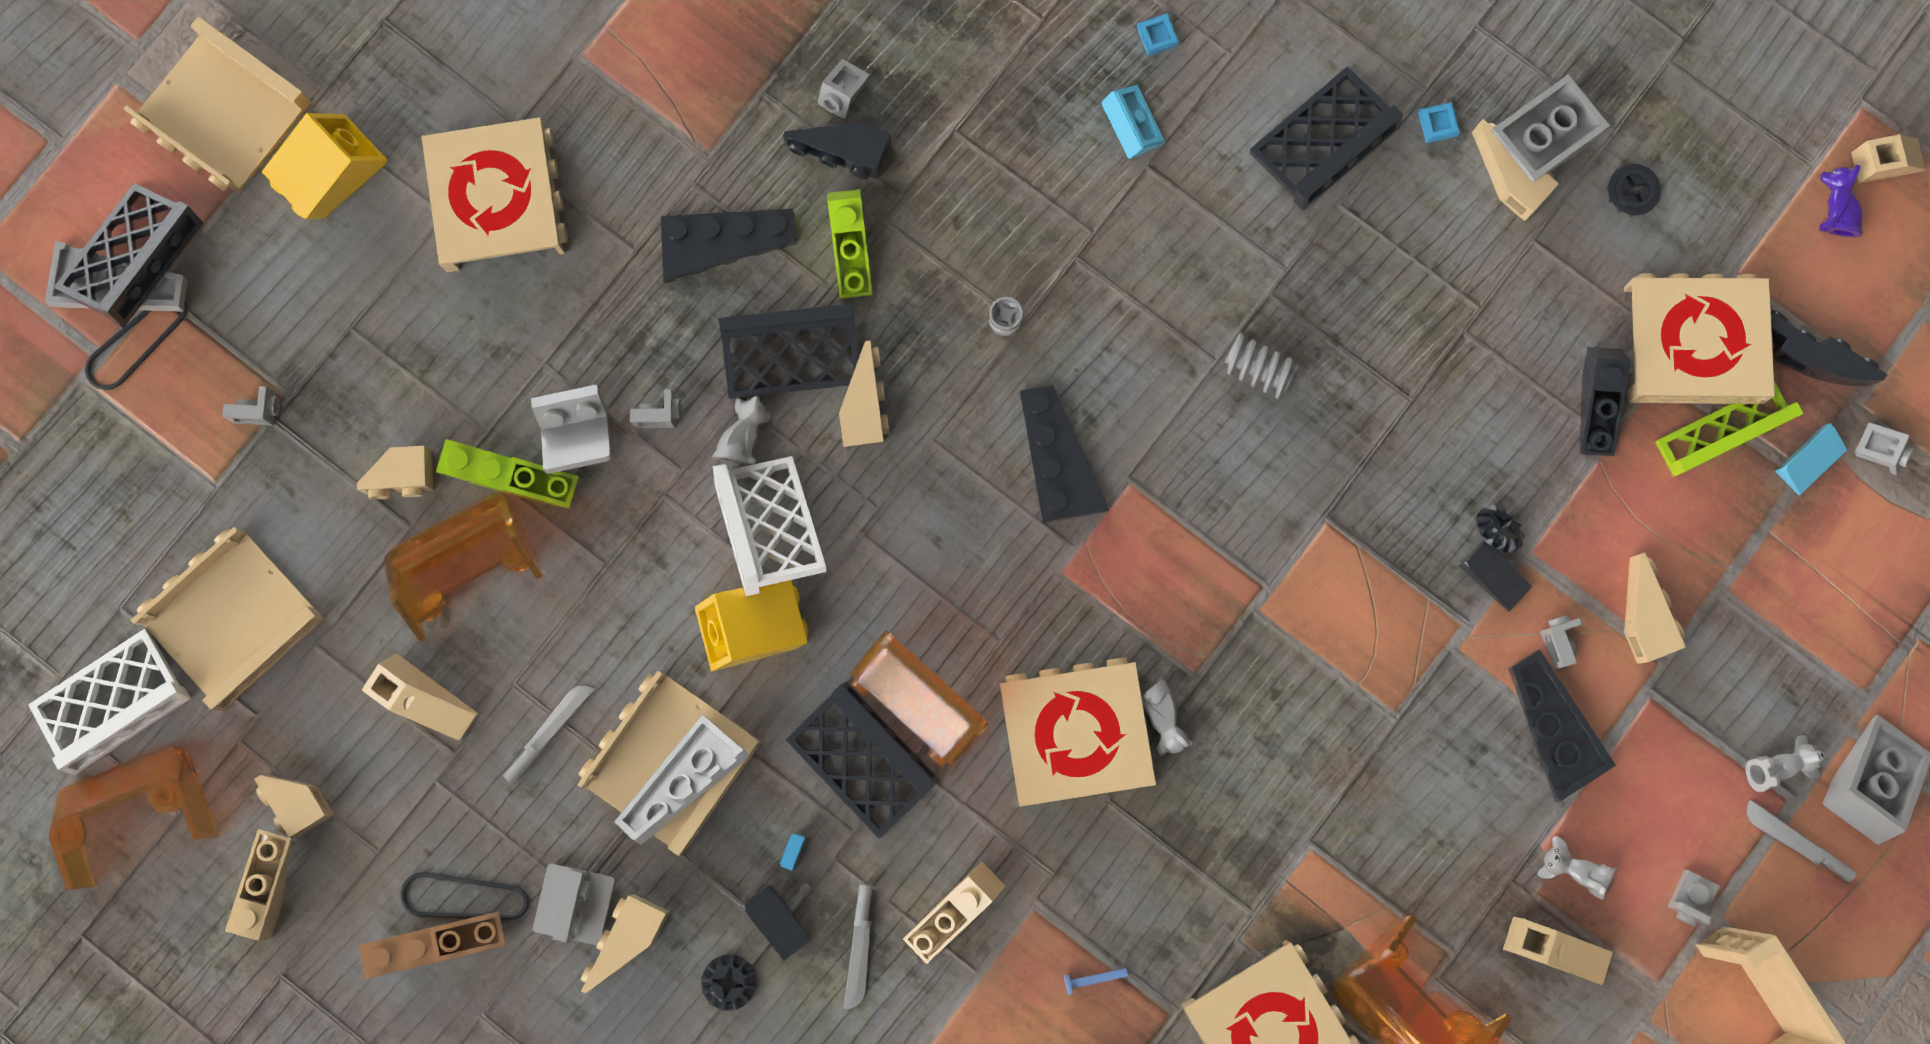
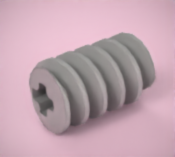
[1223,333,1299,400]

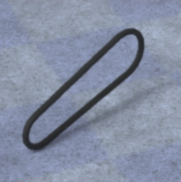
[85,300,188,390]
[400,872,529,920]

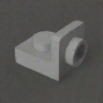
[818,59,870,119]
[222,386,280,426]
[630,389,681,429]
[1855,422,1914,475]
[1540,615,1583,669]
[1667,870,1720,927]

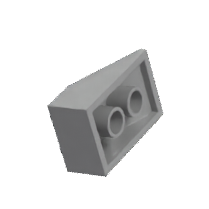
[1491,74,1610,182]
[1822,715,1930,845]

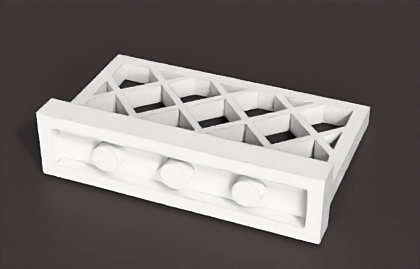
[713,456,826,596]
[28,629,191,775]

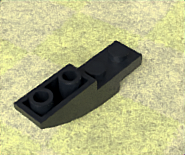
[1770,310,1887,387]

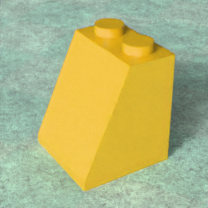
[262,113,388,219]
[695,580,808,672]

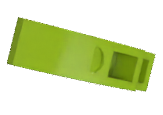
[436,439,579,509]

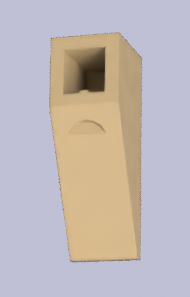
[1472,119,1559,221]
[839,341,890,447]
[1624,552,1686,664]
[362,653,478,740]
[225,829,293,941]
[903,861,1006,964]
[581,894,670,994]
[1503,917,1613,985]

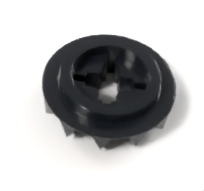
[1606,164,1661,217]
[1476,504,1525,554]
[701,954,757,1011]

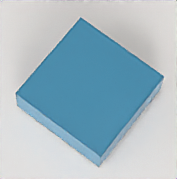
[1137,13,1180,57]
[1418,102,1460,144]
[780,833,807,870]

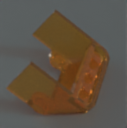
[384,493,543,642]
[850,631,990,768]
[49,746,219,891]
[1333,915,1512,1044]

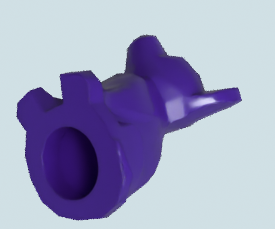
[1819,164,1863,238]

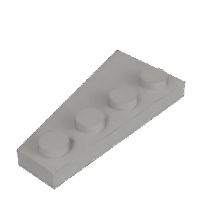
[45,241,188,312]
[614,714,750,845]

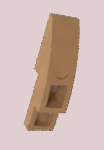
[358,911,506,979]

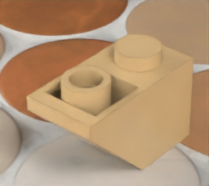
[1851,134,1926,184]
[357,446,433,499]
[254,775,335,838]

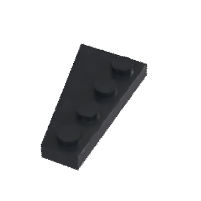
[661,208,796,284]
[1020,385,1109,523]
[1508,649,1616,802]

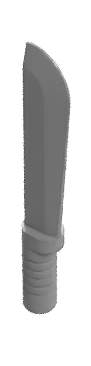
[503,686,594,784]
[1747,800,1857,883]
[844,884,873,1009]

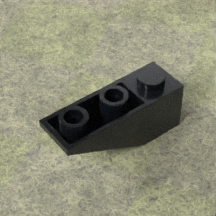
[783,122,891,179]
[1580,347,1631,456]

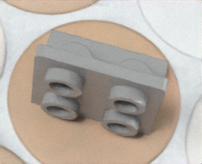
[531,384,612,474]

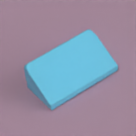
[1102,85,1165,159]
[1775,423,1847,495]

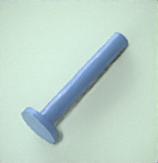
[1064,968,1128,995]

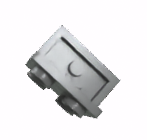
[533,864,615,945]

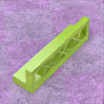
[1655,383,1804,477]

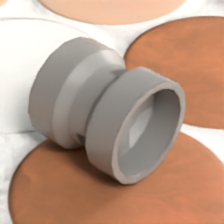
[989,297,1023,336]

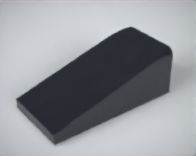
[1459,540,1532,612]
[741,884,812,961]

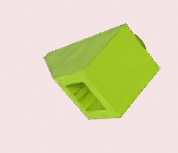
[827,189,873,299]

